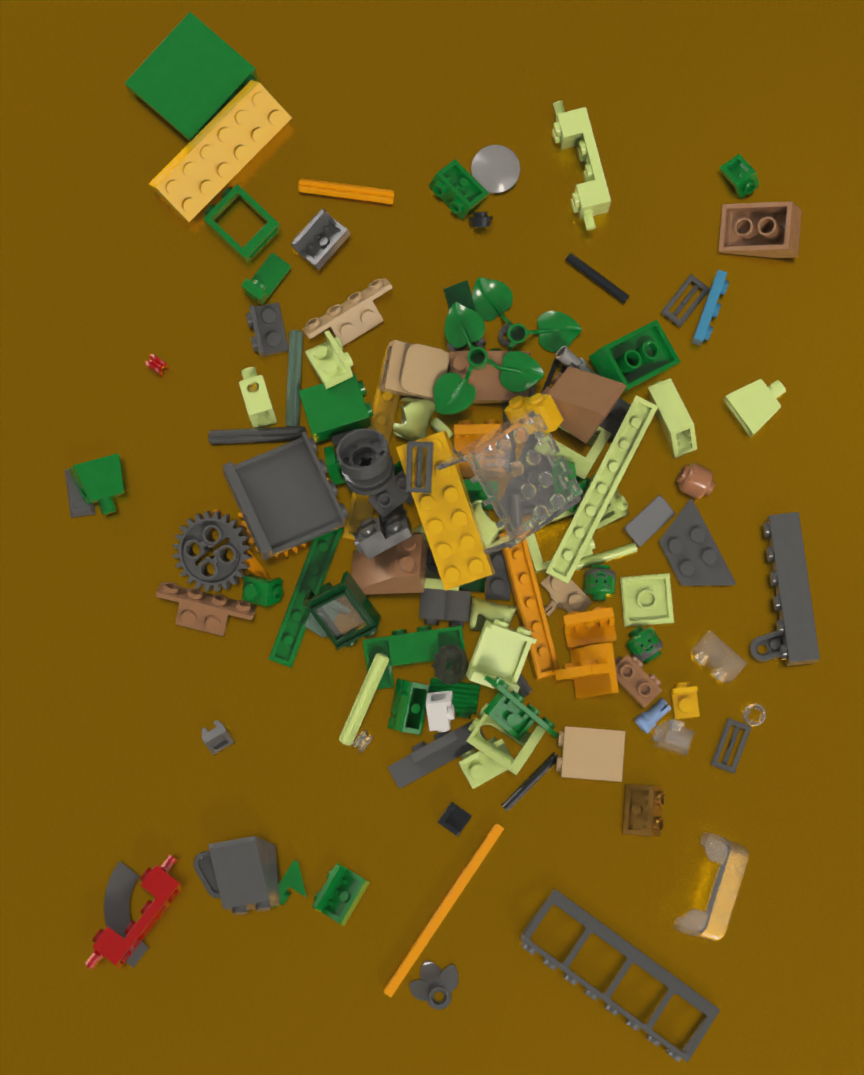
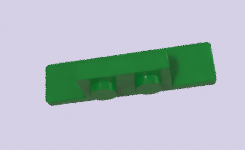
[483,676,559,741]

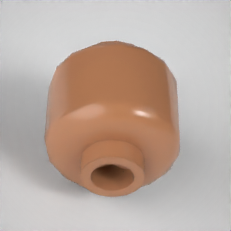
[676,462,715,499]

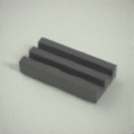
[660,274,710,328]
[405,441,434,493]
[710,718,752,774]

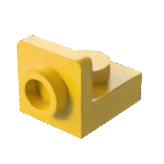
[670,682,700,720]

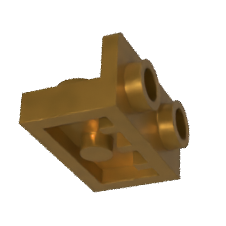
[623,784,665,837]

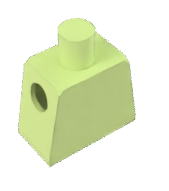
[239,367,278,428]
[723,379,786,438]

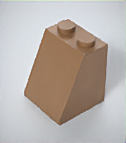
[542,366,627,444]

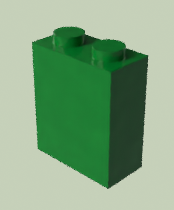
[299,373,374,443]

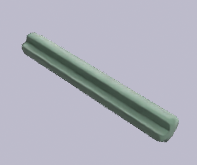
[285,330,303,427]

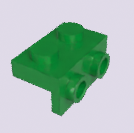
[312,863,370,926]

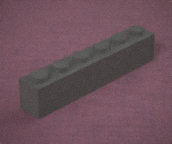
[763,512,820,666]

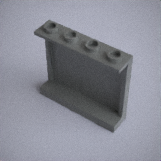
[223,431,348,560]

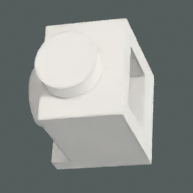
[426,691,455,732]

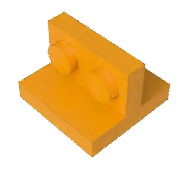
[555,643,619,699]

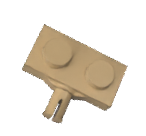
[540,575,592,617]

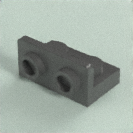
[246,302,289,357]

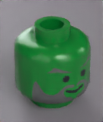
[583,564,616,601]
[626,625,663,664]

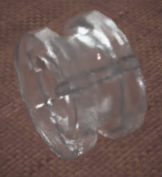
[742,703,766,726]
[351,729,375,753]

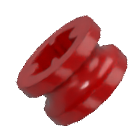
[144,353,168,376]

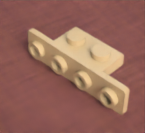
[302,278,393,346]

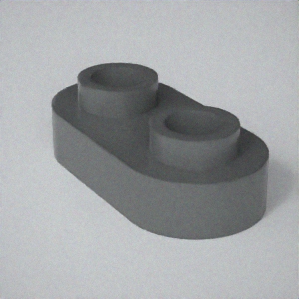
[750,631,783,662]

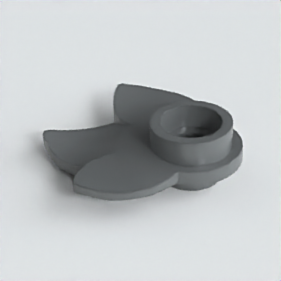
[409,960,459,1010]

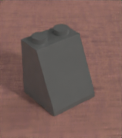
[209,836,280,915]

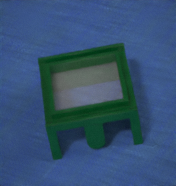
[303,571,381,650]

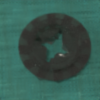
[431,644,468,685]

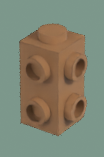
[615,655,663,709]

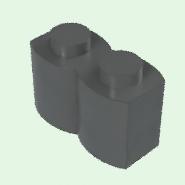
[419,588,471,627]

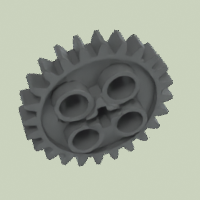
[173,511,253,592]

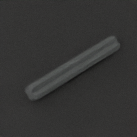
[208,426,306,444]

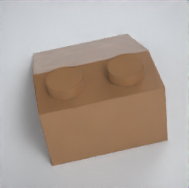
[719,201,802,258]
[450,351,531,404]
[351,534,427,595]

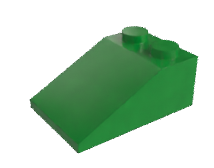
[589,319,681,395]

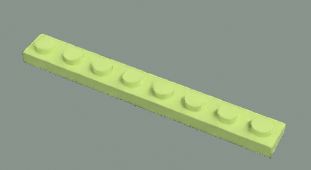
[546,395,658,584]

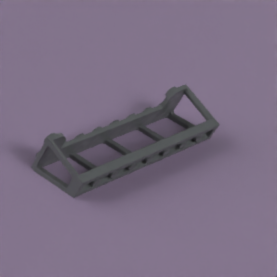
[519,889,720,1062]

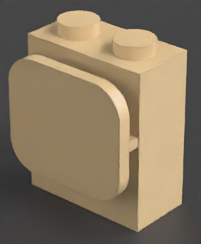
[379,340,450,403]
[556,726,625,782]

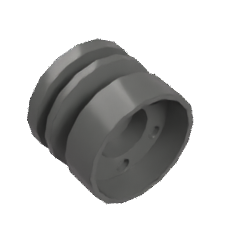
[337,428,395,496]

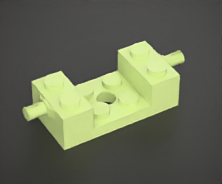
[552,101,611,231]

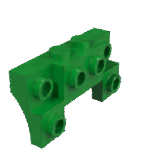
[362,626,468,689]

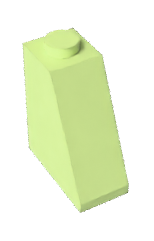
[648,378,697,458]

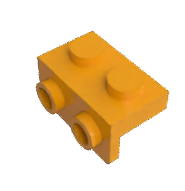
[563,606,617,649]

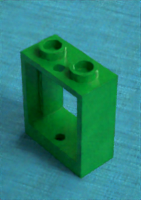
[203,184,281,263]

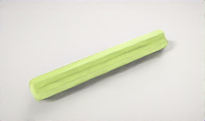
[339,653,389,746]

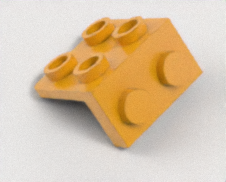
[454,420,504,478]

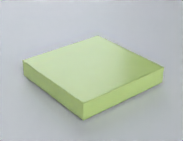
[620,573,674,627]

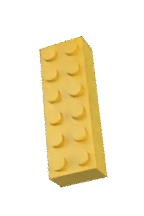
[149,80,292,222]
[396,431,495,591]

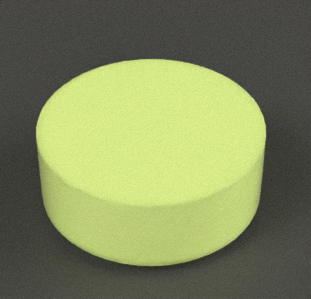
[430,417,453,438]

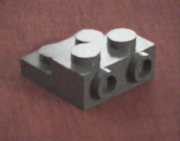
[353,513,412,559]

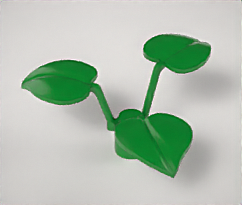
[472,277,582,352]
[434,302,544,415]

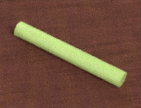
[575,542,638,571]

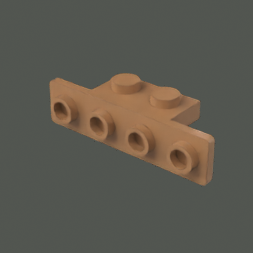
[156,582,257,636]

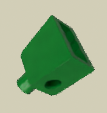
[69,453,124,515]

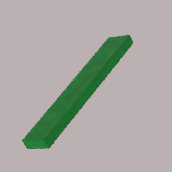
[268,528,344,668]

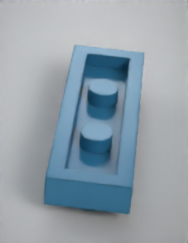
[691,269,729,346]

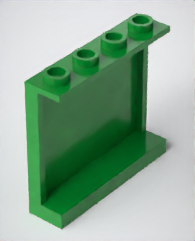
[125,12,257,142]

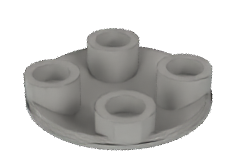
[471,145,520,194]

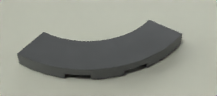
[104,861,149,968]

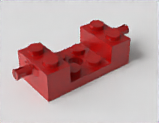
[84,854,183,970]

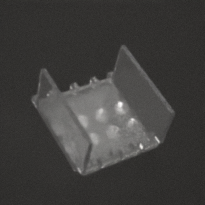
[436,411,583,554]

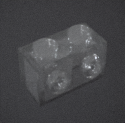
[691,630,748,684]
[651,719,695,756]

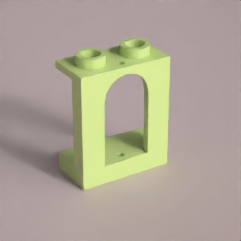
[466,702,546,775]

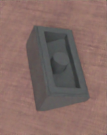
[622,495,675,547]

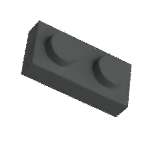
[485,550,511,601]

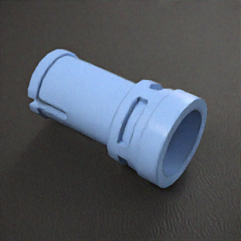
[634,698,671,734]

